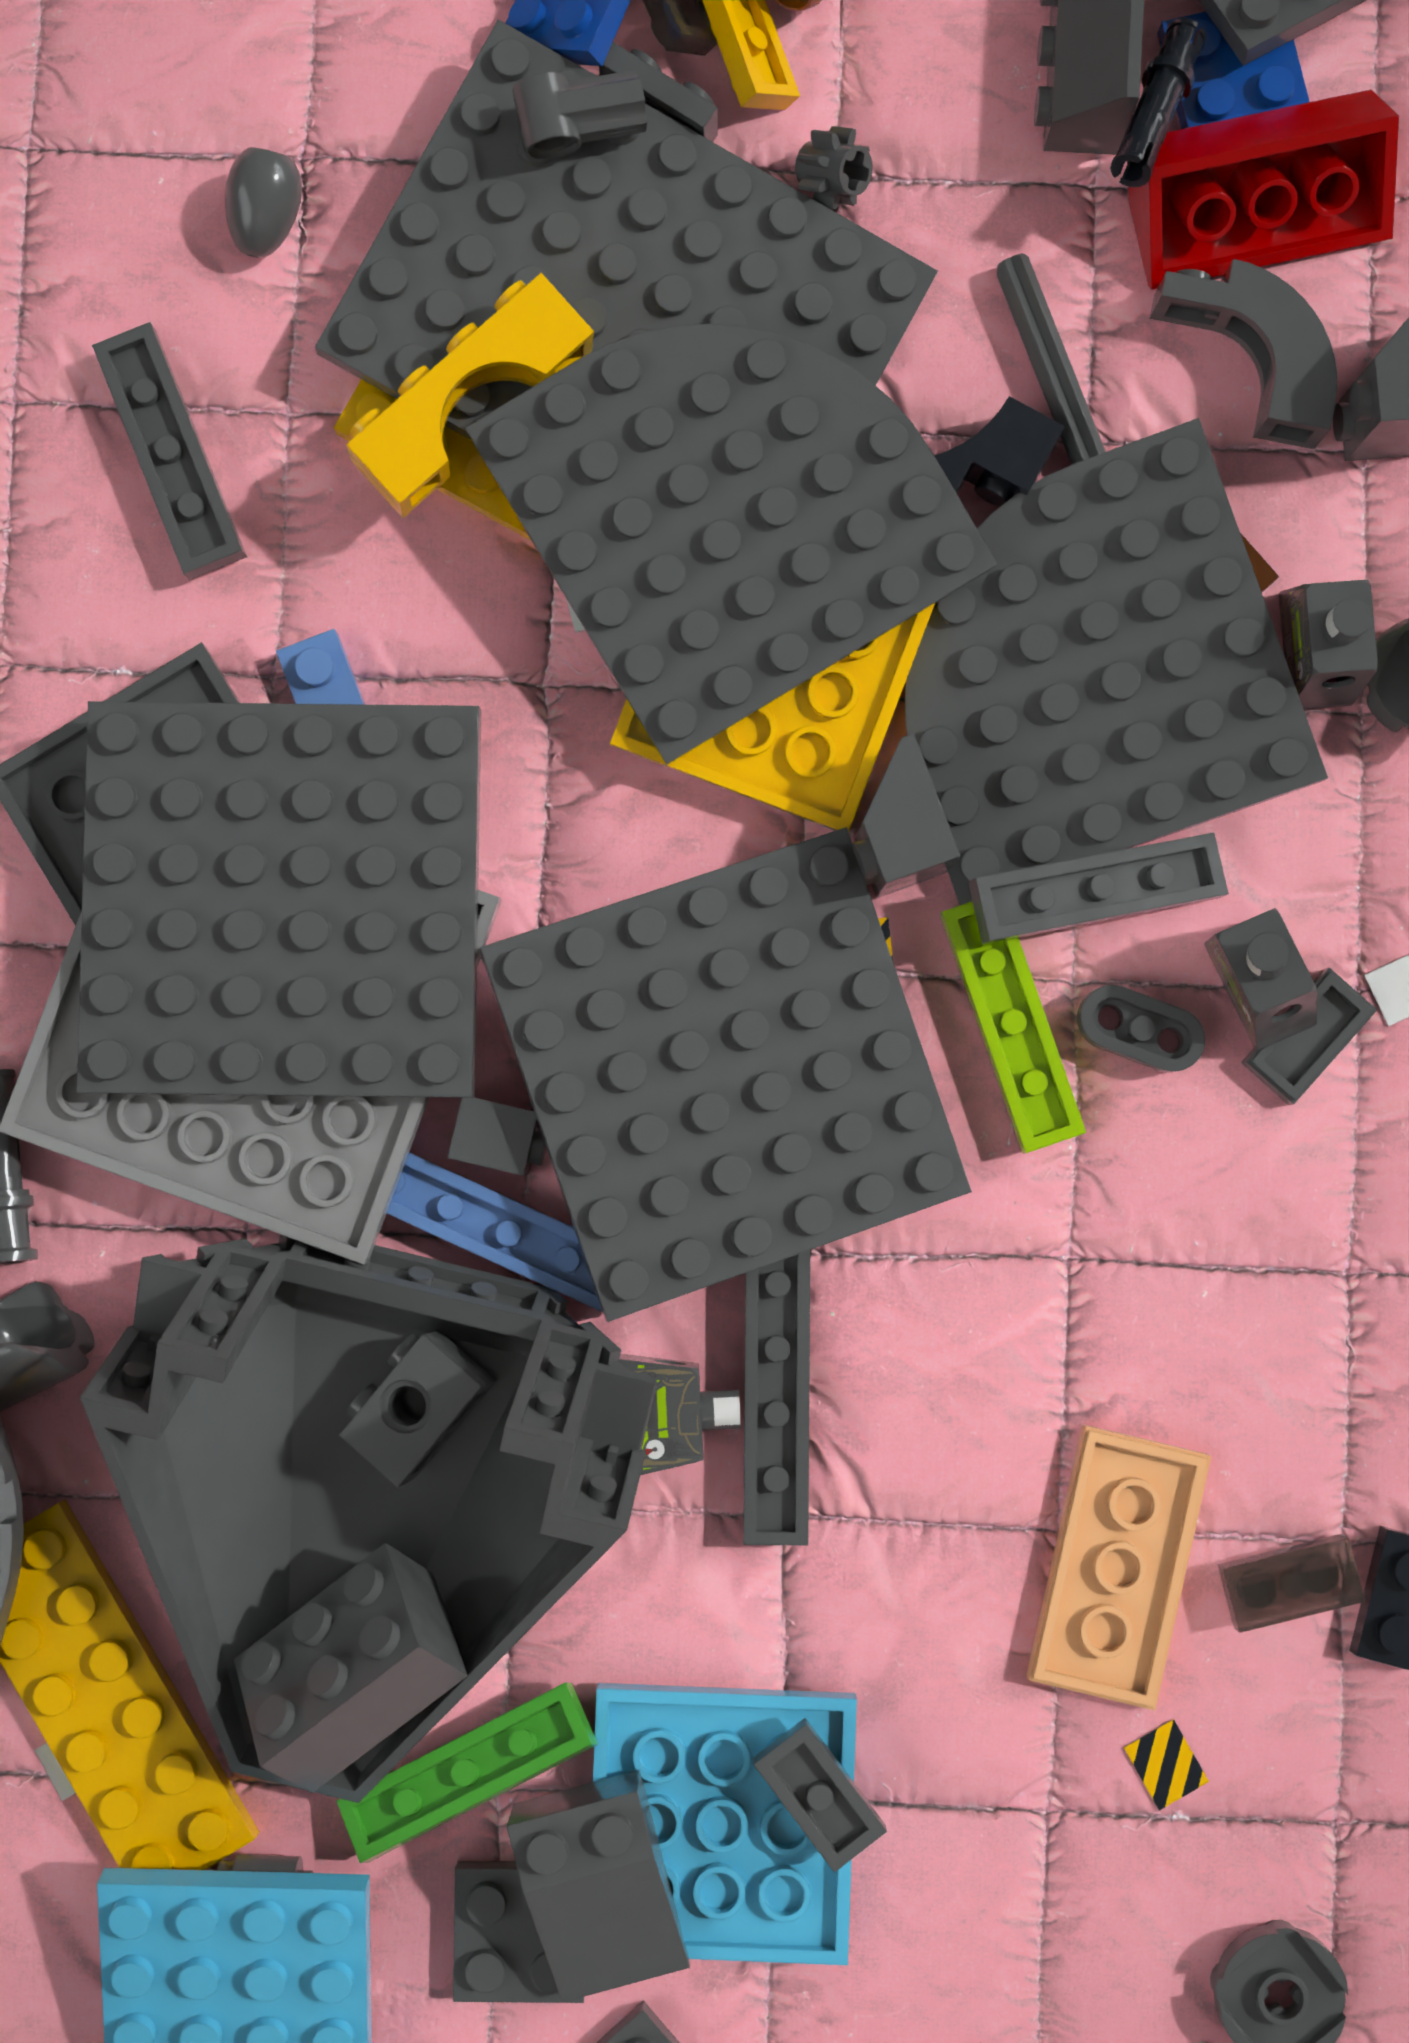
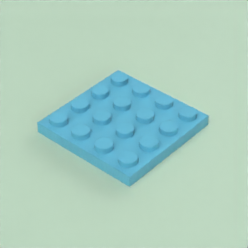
[593,1683,857,1965]
[97,1868,372,2043]

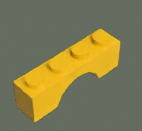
[346,273,594,518]

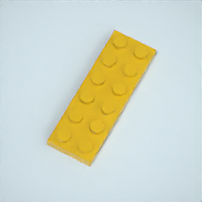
[0,1499,260,1870]

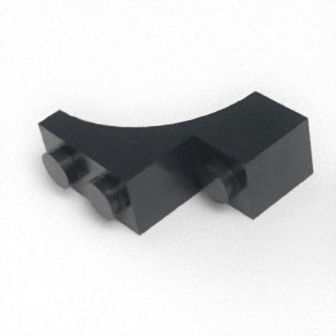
[934,396,1065,507]

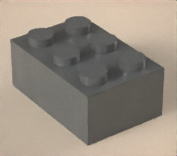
[234,1543,468,1793]

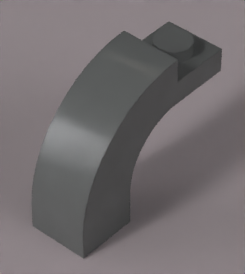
[1150,259,1337,449]

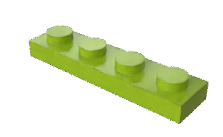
[940,901,1087,1154]

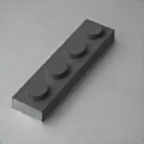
[92,322,247,580]
[968,833,1229,945]

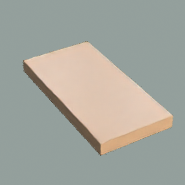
[1026,1424,1211,1711]

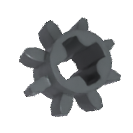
[795,126,873,210]

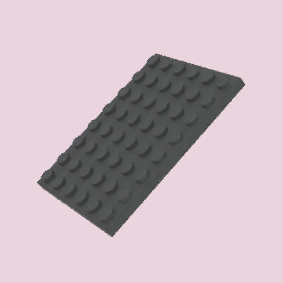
[315,20,938,440]

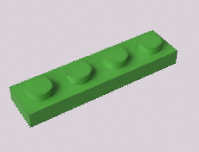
[336,1682,598,1863]

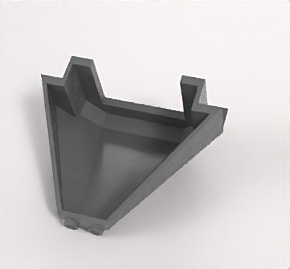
[80,1234,657,1803]

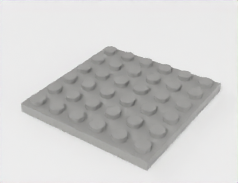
[0,890,502,1265]

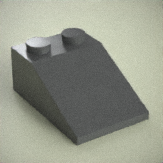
[506,1770,690,2002]

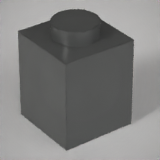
[447,1098,547,1176]

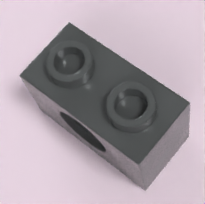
[339,1330,496,1488]

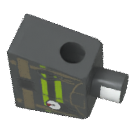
[1279,580,1378,709]
[1204,908,1317,1052]
[619,1354,741,1475]

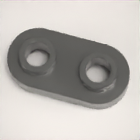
[1077,985,1205,1072]

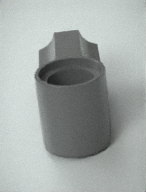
[512,70,647,161]

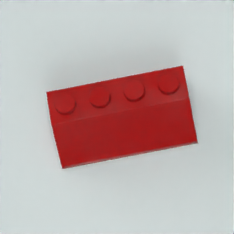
[1128,89,1399,290]

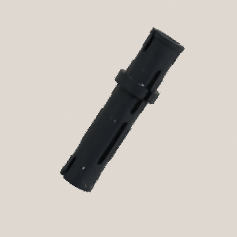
[1110,18,1207,187]

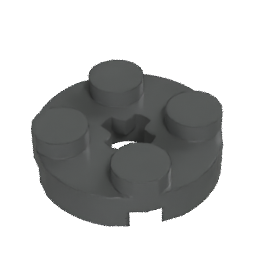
[1210,1920,1348,2043]

